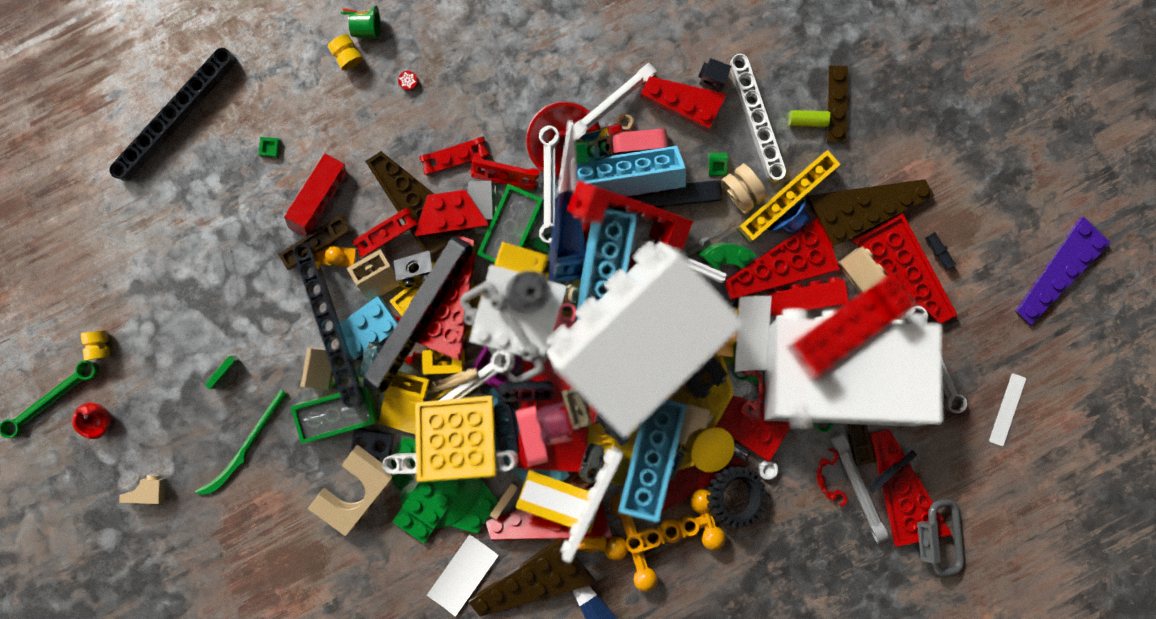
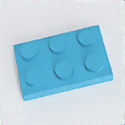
[340,296,398,360]

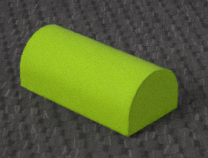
[788,110,830,127]

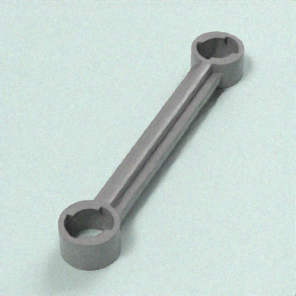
[831,434,889,544]

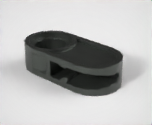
[579,443,604,483]

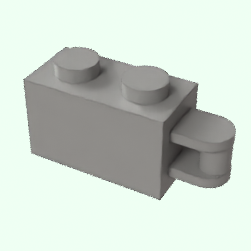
[468,181,497,234]

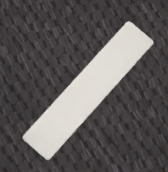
[989,373,1026,446]

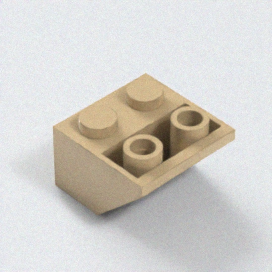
[837,247,886,293]
[347,249,400,302]

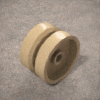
[721,164,768,214]

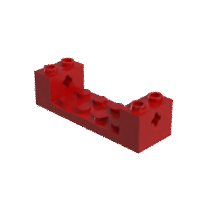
[567,180,693,251]
[786,273,916,380]

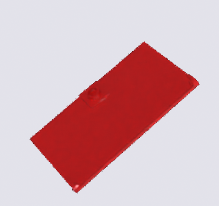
[517,355,589,472]

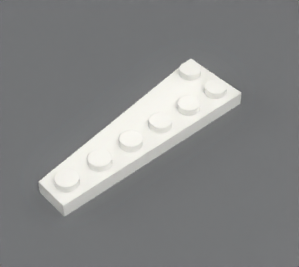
[561,446,623,562]

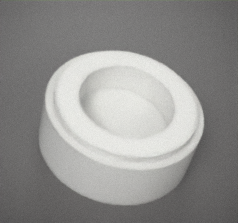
[758,460,778,480]

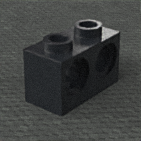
[350,428,395,461]

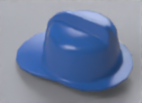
[768,199,810,233]

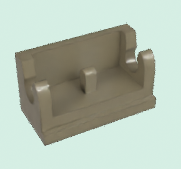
[562,388,591,430]

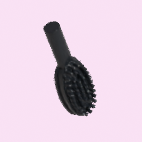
[868,450,917,494]

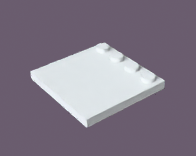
[469,265,567,362]

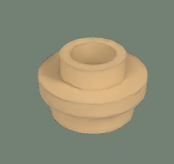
[615,113,634,132]
[564,284,579,304]

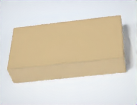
[490,481,519,519]

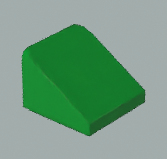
[708,152,729,176]

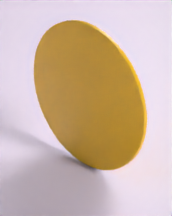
[691,427,734,472]

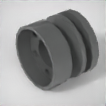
[505,271,551,313]

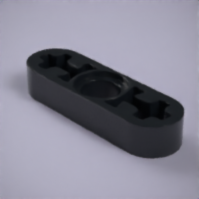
[498,381,555,402]
[494,401,518,458]

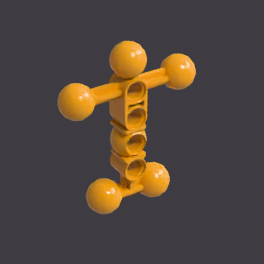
[604,489,726,592]

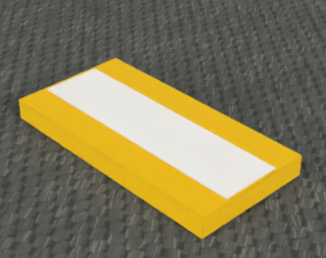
[516,470,603,534]

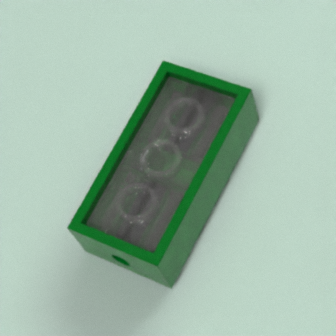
[477,184,544,263]
[290,384,379,444]

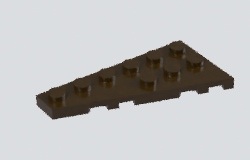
[365,151,474,254]
[806,179,935,247]
[468,537,596,617]

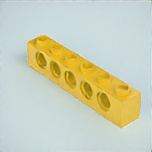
[737,150,840,242]

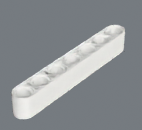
[729,54,786,182]
[383,450,518,474]

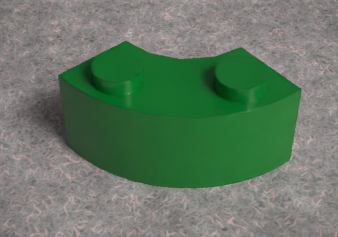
[698,242,756,270]

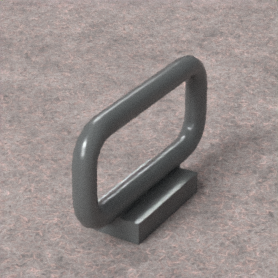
[917,499,964,577]

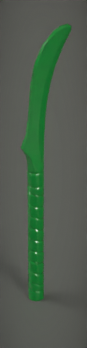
[195,389,287,495]

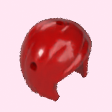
[72,402,111,439]

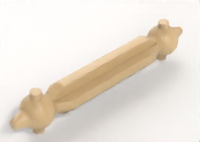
[429,369,478,393]

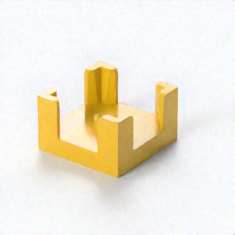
[422,349,466,374]

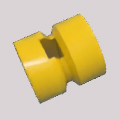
[327,34,363,71]
[81,330,110,361]

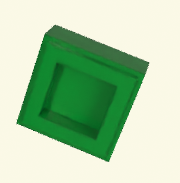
[258,137,281,158]

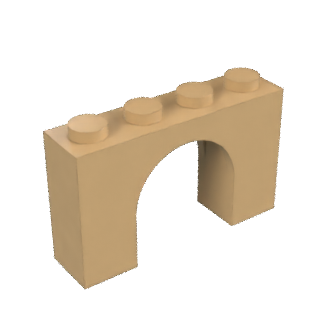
[308,445,394,536]

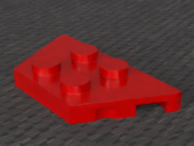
[415,189,489,237]

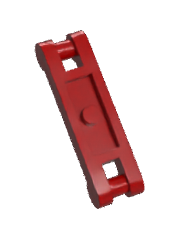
[419,136,490,176]
[470,156,540,191]
[352,208,418,258]

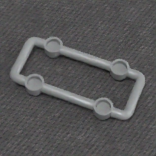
[460,282,544,382]

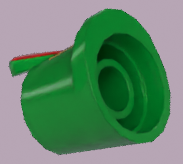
[341,5,381,40]

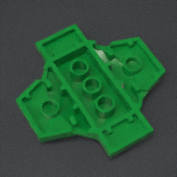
[391,436,499,544]

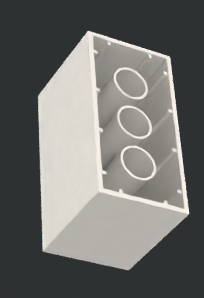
[546,242,744,438]
[764,309,941,427]

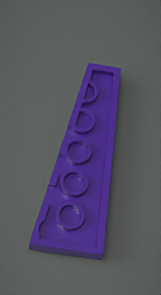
[1015,216,1111,325]

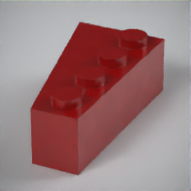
[640,76,727,132]
[284,153,347,237]
[767,277,849,316]

